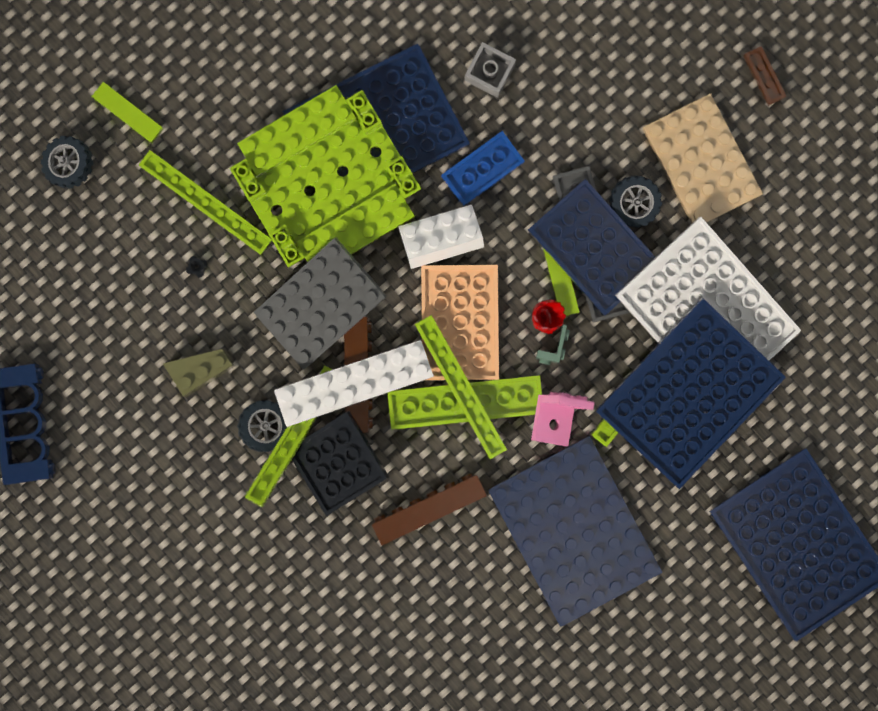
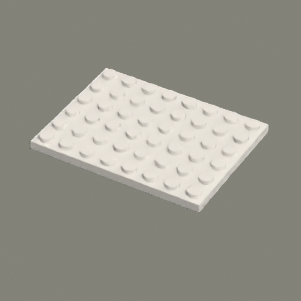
[615,217,801,360]

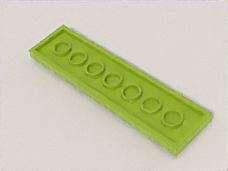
[387,375,542,430]

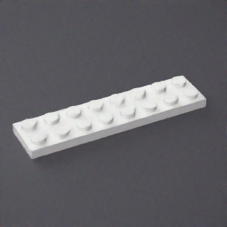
[274,340,434,427]

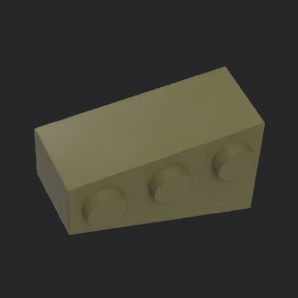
[163,349,235,397]

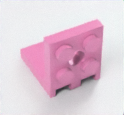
[531,392,594,447]

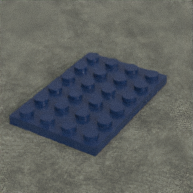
[528,179,655,316]

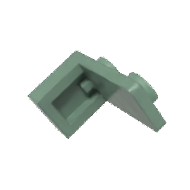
[536,324,570,365]

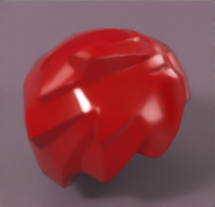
[532,300,566,334]

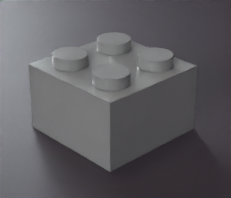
[464,42,516,98]

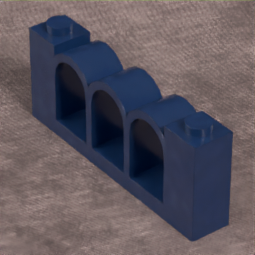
[0,364,56,485]

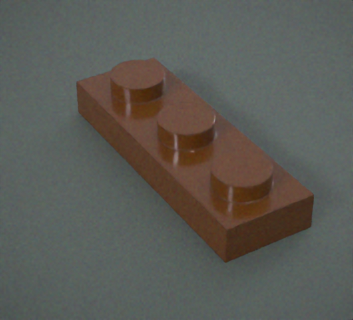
[743,46,787,106]

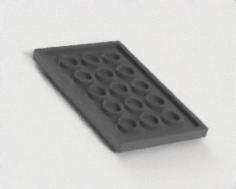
[253,238,387,370]

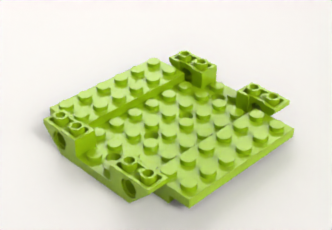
[229,85,421,268]

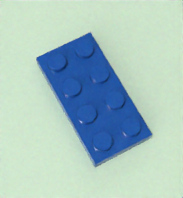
[441,131,525,207]

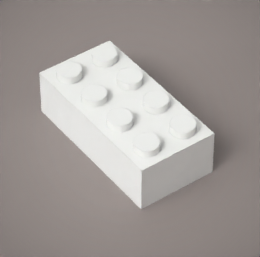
[398,205,484,269]

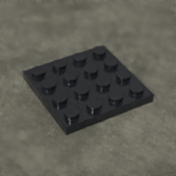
[292,411,389,516]

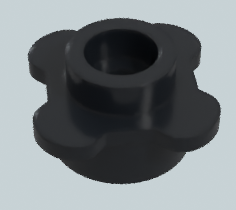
[186,256,208,278]

